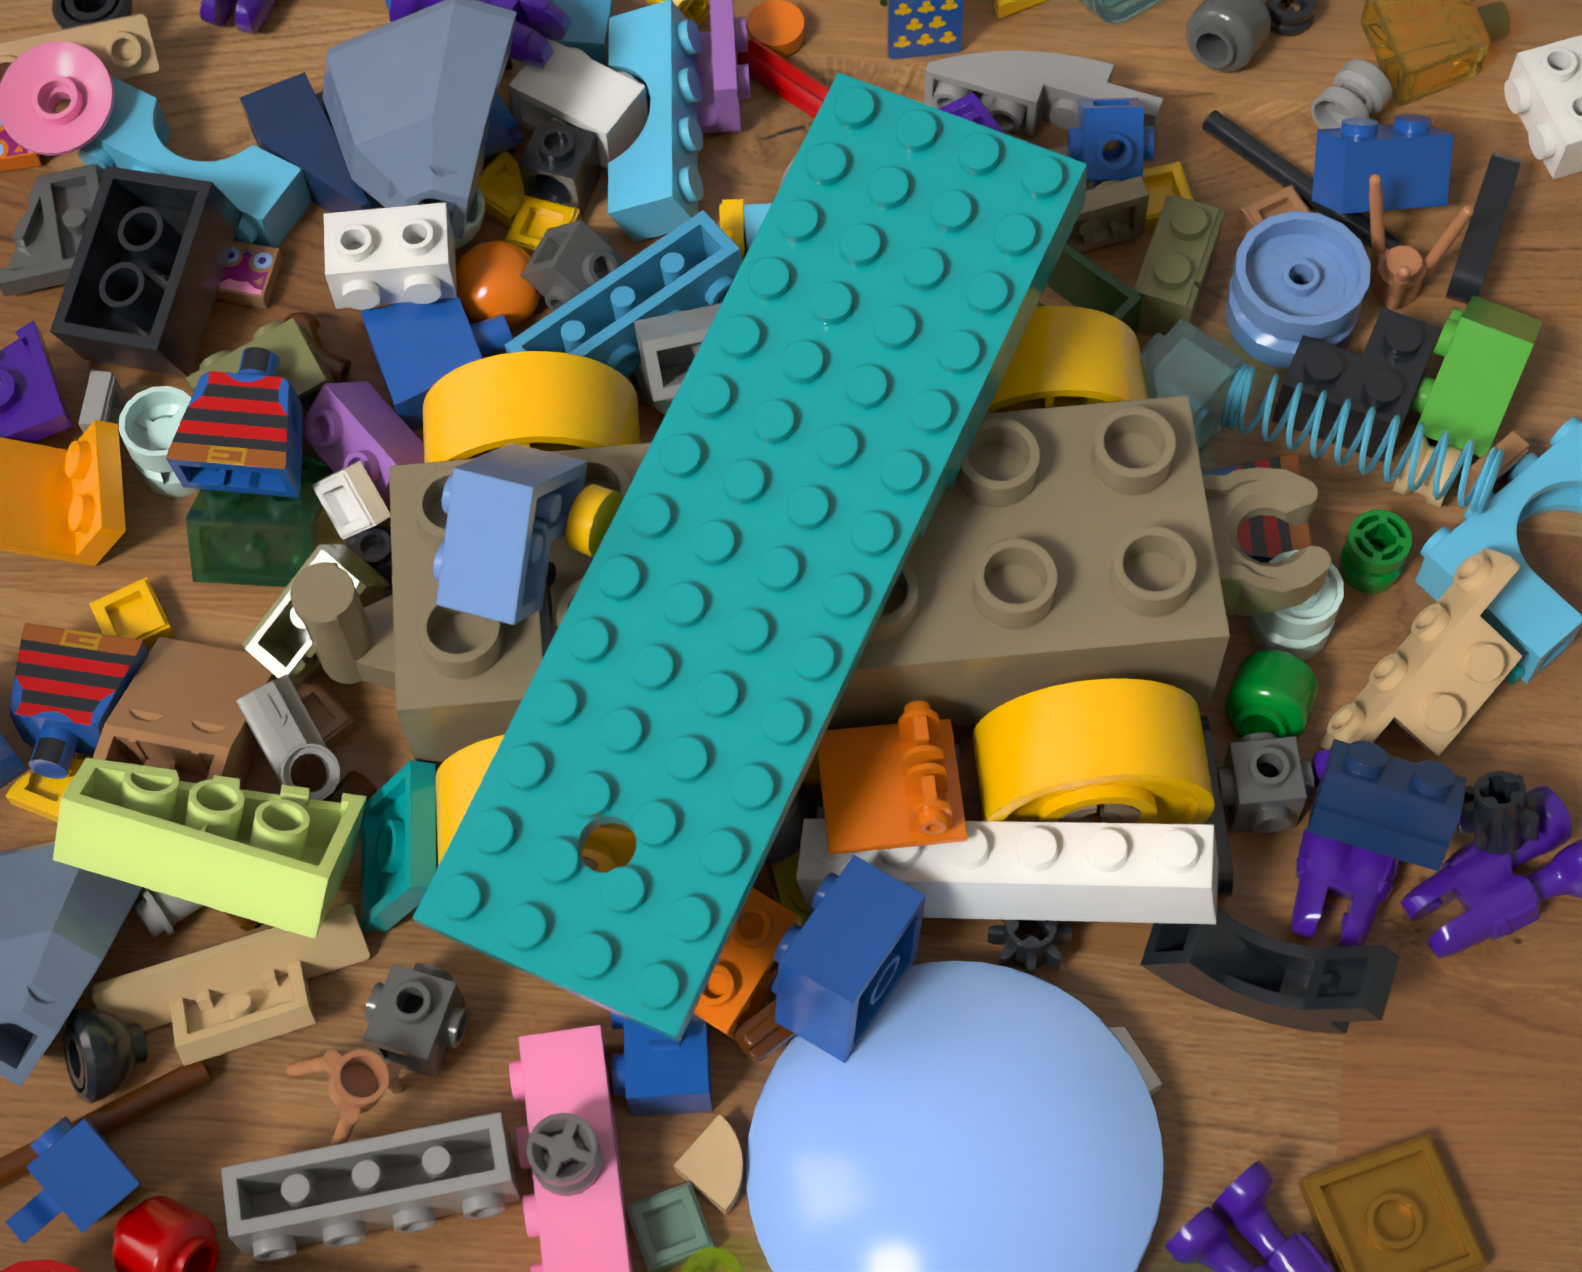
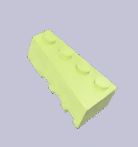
[53,758,367,939]

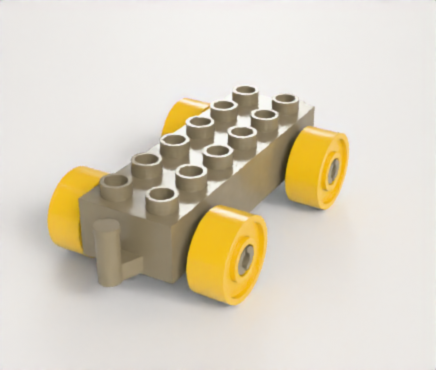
[290,306,1331,873]

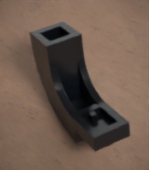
[1140,907,1400,1034]

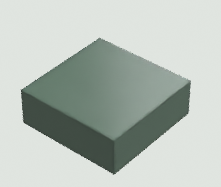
[625,1181,715,1272]

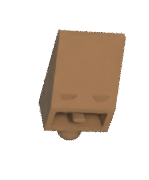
[92,637,278,790]

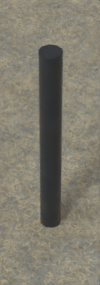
[1202,110,1402,249]

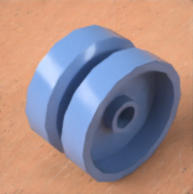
[1225,211,1371,369]

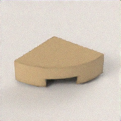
[674,1114,743,1216]

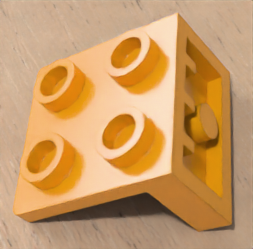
[0,420,126,566]

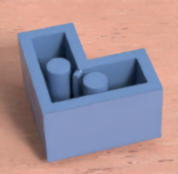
[433,443,588,625]

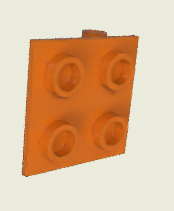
[817,701,967,855]

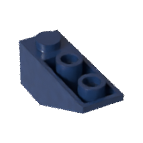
[240,72,381,213]

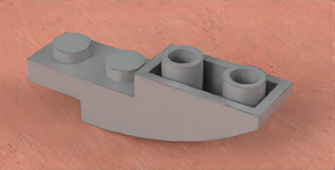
[924,50,1163,144]

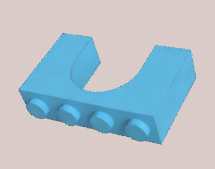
[1415,416,1582,684]

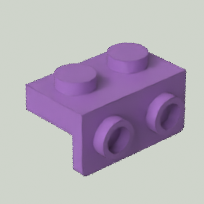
[696,0,751,133]

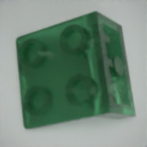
[185,456,334,587]

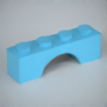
[608,0,704,242]
[78,76,312,248]

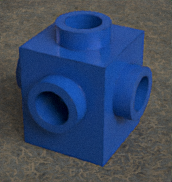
[1067,97,1154,188]

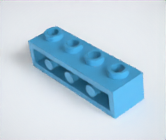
[505,210,742,377]

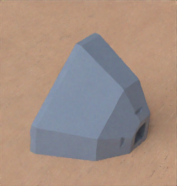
[322,0,517,239]
[0,841,142,1087]

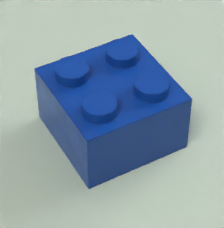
[772,855,926,1063]

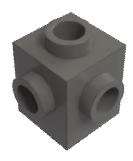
[520,220,627,311]
[1217,732,1314,833]
[363,963,469,1078]

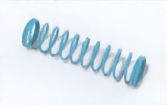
[1220,364,1504,515]

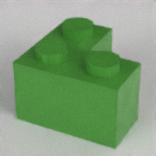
[1410,295,1543,457]

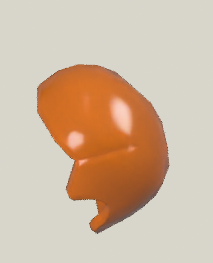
[456,240,542,329]

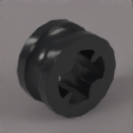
[1265,0,1317,37]

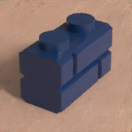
[1306,739,1467,872]

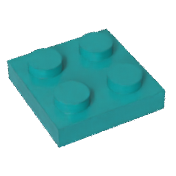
[360,760,438,933]

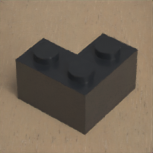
[1272,307,1441,462]

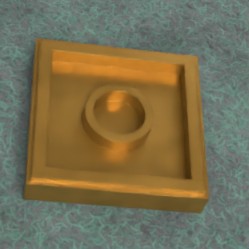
[1298,1134,1489,1272]

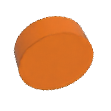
[748,0,805,57]

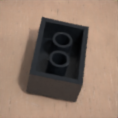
[50,166,243,377]

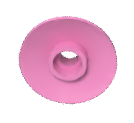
[0,42,114,156]

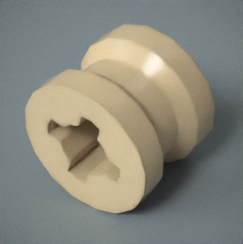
[1392,436,1462,509]

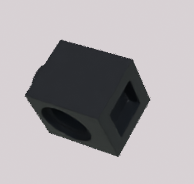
[519,118,602,219]

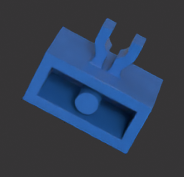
[1312,114,1454,214]
[611,1012,713,1117]
[5,1116,140,1244]

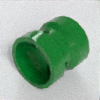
[1339,510,1412,594]

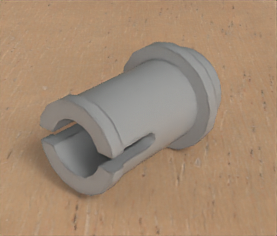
[132,889,204,938]

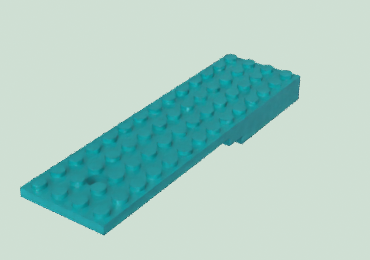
[412,72,1087,1042]

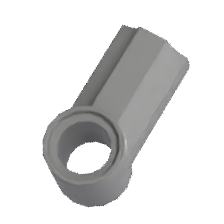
[236,674,340,800]

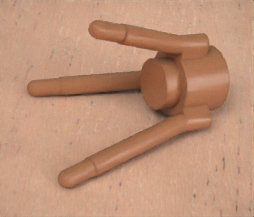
[1369,174,1474,310]
[286,1049,403,1146]

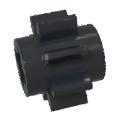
[1458,771,1542,855]
[987,919,1073,976]

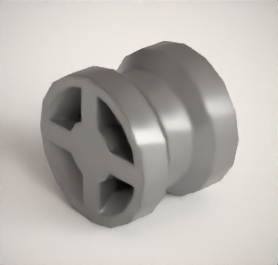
[526,1112,603,1197]

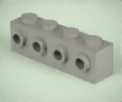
[221,1112,521,1261]

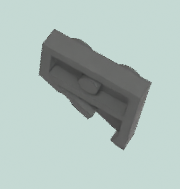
[0,164,101,297]

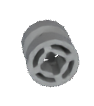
[1310,59,1393,129]

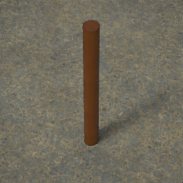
[0,1060,213,1188]

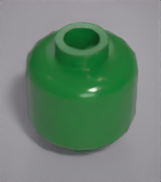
[1226,649,1318,739]

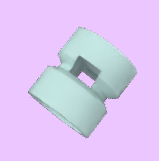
[119,386,200,498]
[1248,549,1344,661]

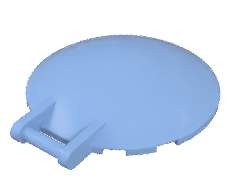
[746,961,1164,1272]

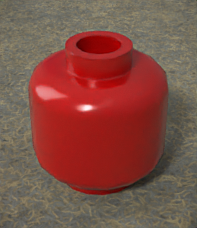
[112,1195,220,1272]

